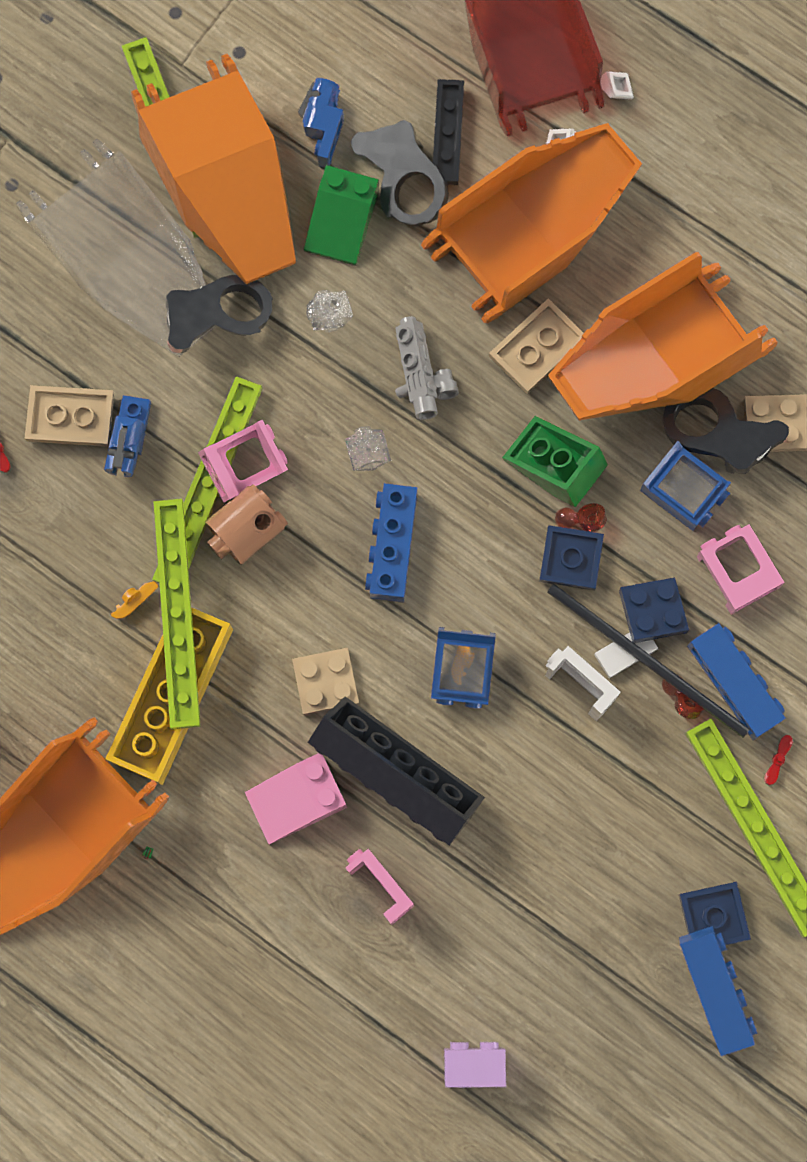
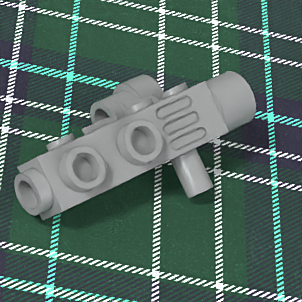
[395,316,459,420]

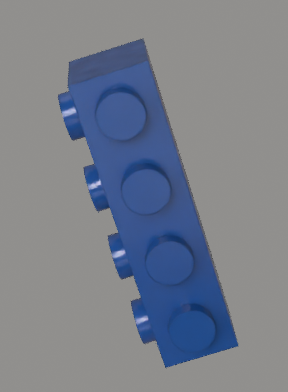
[365,483,417,603]
[687,623,786,741]
[679,926,758,1056]

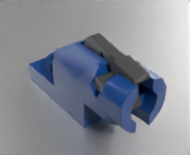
[298,78,344,168]
[104,395,151,477]

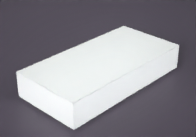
[594,633,658,679]

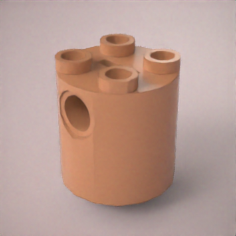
[205,484,288,565]

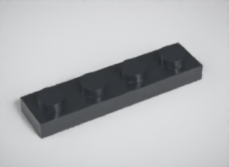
[432,79,464,185]

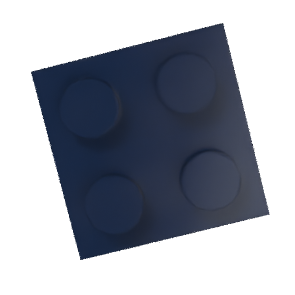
[539,525,604,591]
[619,577,689,643]
[678,882,751,945]

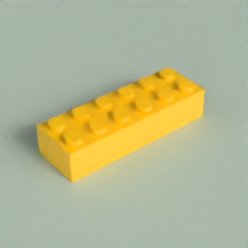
[105,607,233,785]

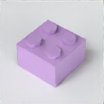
[444,1042,506,1087]

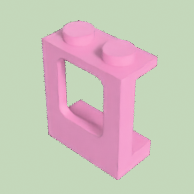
[198,420,288,502]
[697,524,784,615]
[345,849,414,925]

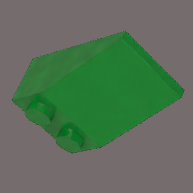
[304,165,379,266]
[502,416,608,508]

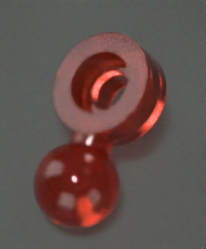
[555,503,607,532]
[662,673,704,719]

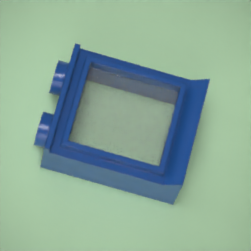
[640,441,731,531]
[431,627,496,708]

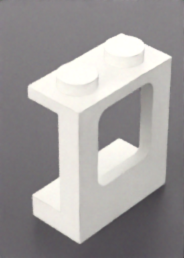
[545,646,621,721]

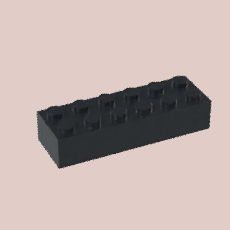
[307,696,485,846]

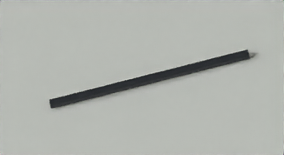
[547,584,750,738]

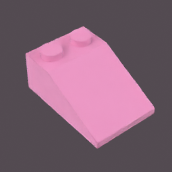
[245,753,347,845]

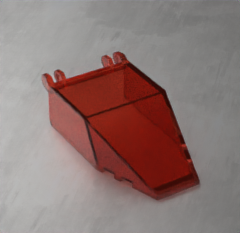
[465,0,604,137]

